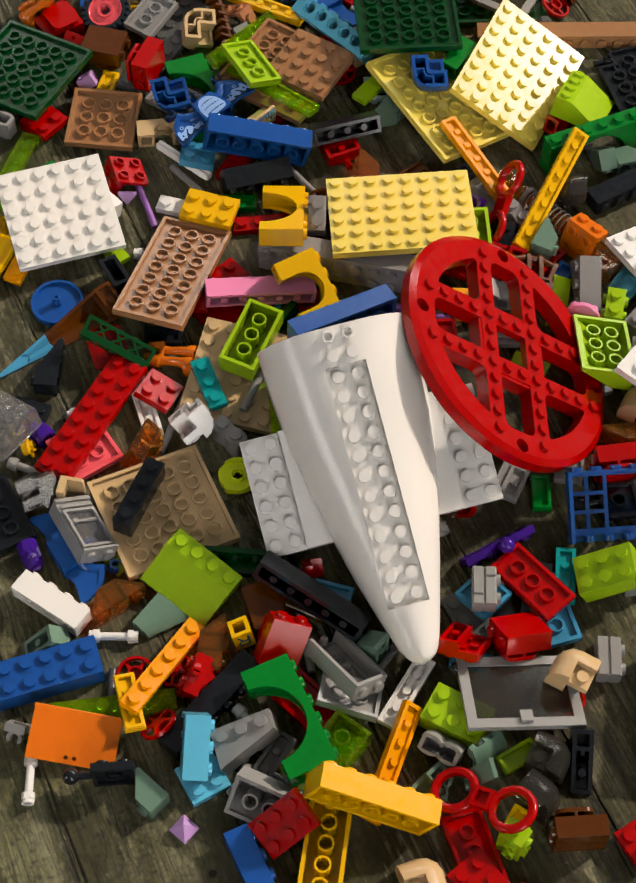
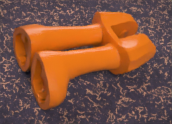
[18,0,55,28]
[142,341,198,377]

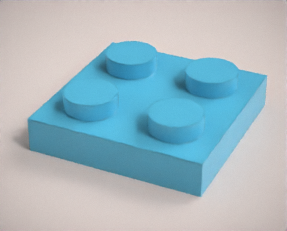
[174,753,231,808]

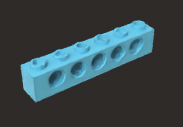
[291,0,375,65]

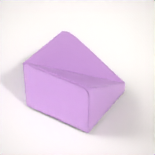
[76,70,99,89]

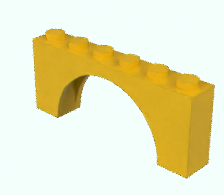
[259,185,309,246]

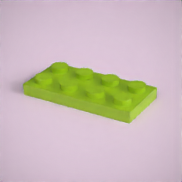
[221,39,282,89]

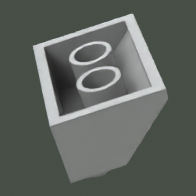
[224,765,303,823]

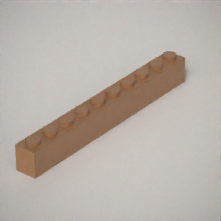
[475,22,636,48]

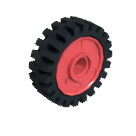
[81,0,132,31]

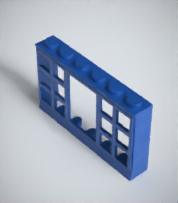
[564,463,636,544]

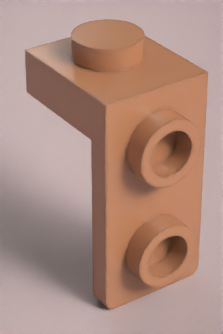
[224,3,258,29]

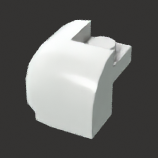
[168,398,214,445]

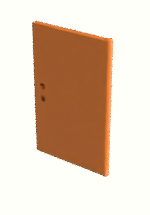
[24,702,123,769]

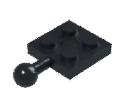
[574,480,636,521]
[62,759,135,787]

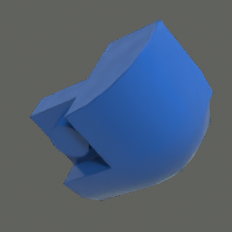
[410,54,449,92]
[149,76,192,112]

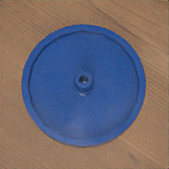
[31,280,84,327]

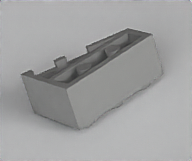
[570,255,601,312]
[211,708,281,777]

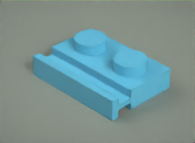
[606,265,636,303]

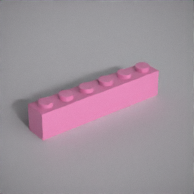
[204,275,317,308]

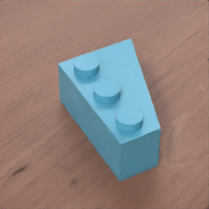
[180,711,215,781]

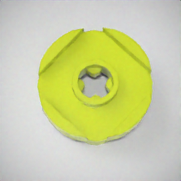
[218,457,251,494]

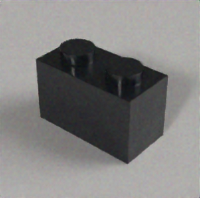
[98,254,130,295]

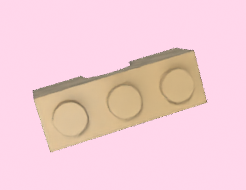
[136,118,180,148]

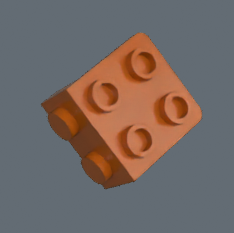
[558,212,609,259]

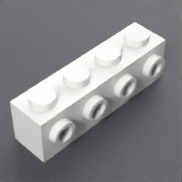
[11,569,92,637]

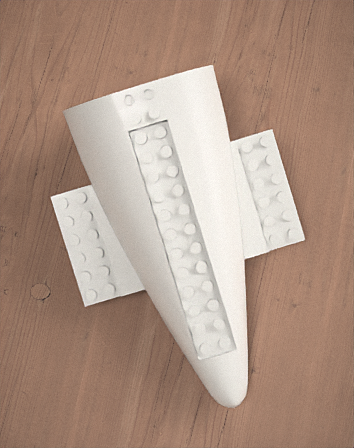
[239,312,503,664]

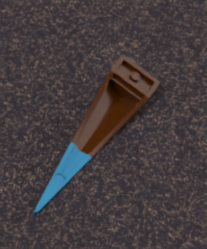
[0,281,121,378]

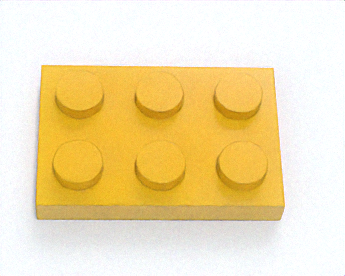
[179,188,241,231]

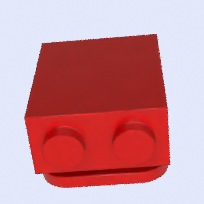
[33,1,86,39]
[126,36,165,92]
[588,441,636,483]
[253,610,312,672]
[487,611,553,662]

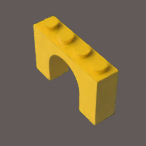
[271,247,341,318]

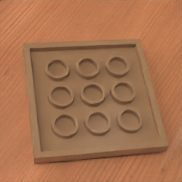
[270,28,356,101]
[64,87,143,152]

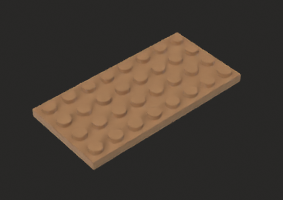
[112,216,231,331]

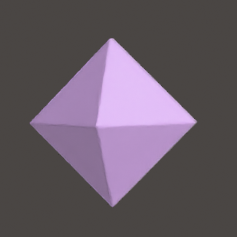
[118,191,137,205]
[169,814,200,844]

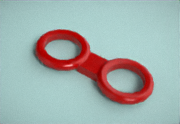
[489,160,525,243]
[430,766,538,834]

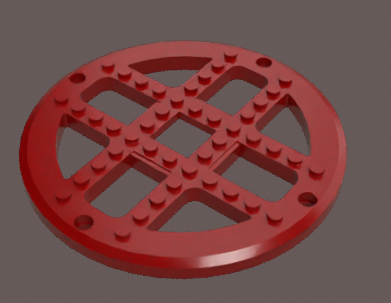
[401,236,604,473]

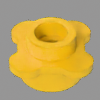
[20,436,37,458]

